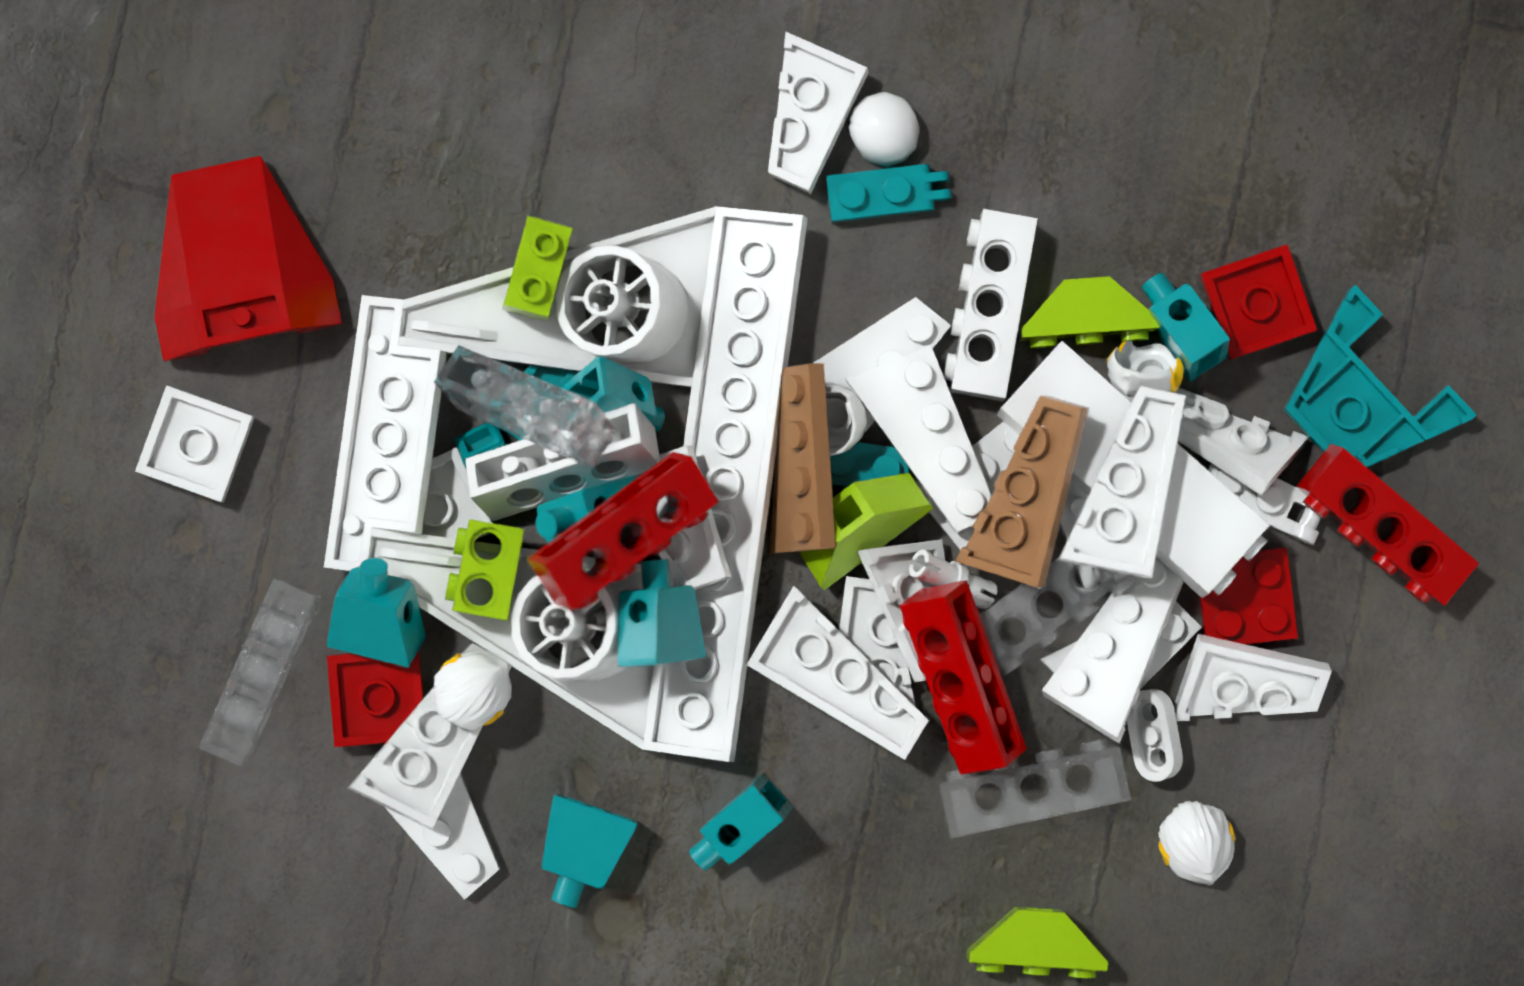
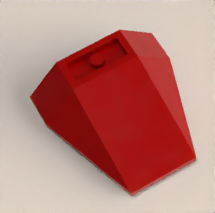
[154,156,343,362]

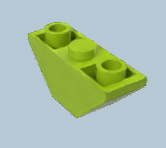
[1018,276,1160,348]
[800,473,934,591]
[966,906,1108,978]

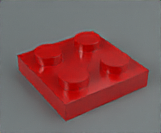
[1199,244,1317,361]
[1199,548,1298,644]
[327,649,424,747]

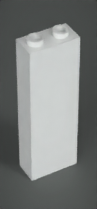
[997,341,1270,598]

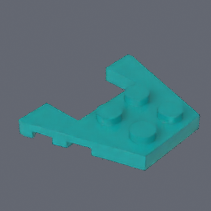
[1283,284,1477,467]

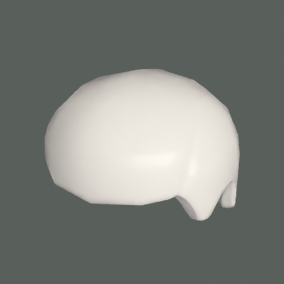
[849,92,920,167]
[825,383,867,456]

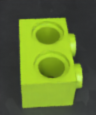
[502,216,573,322]
[445,519,524,621]

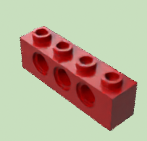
[1296,444,1479,606]
[527,452,719,611]
[899,580,1027,775]

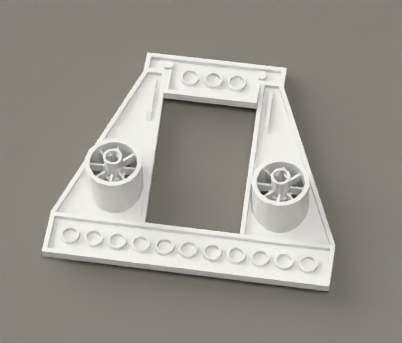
[324,206,808,762]

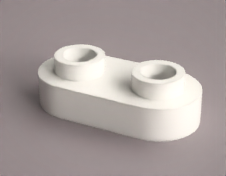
[1127,689,1183,782]

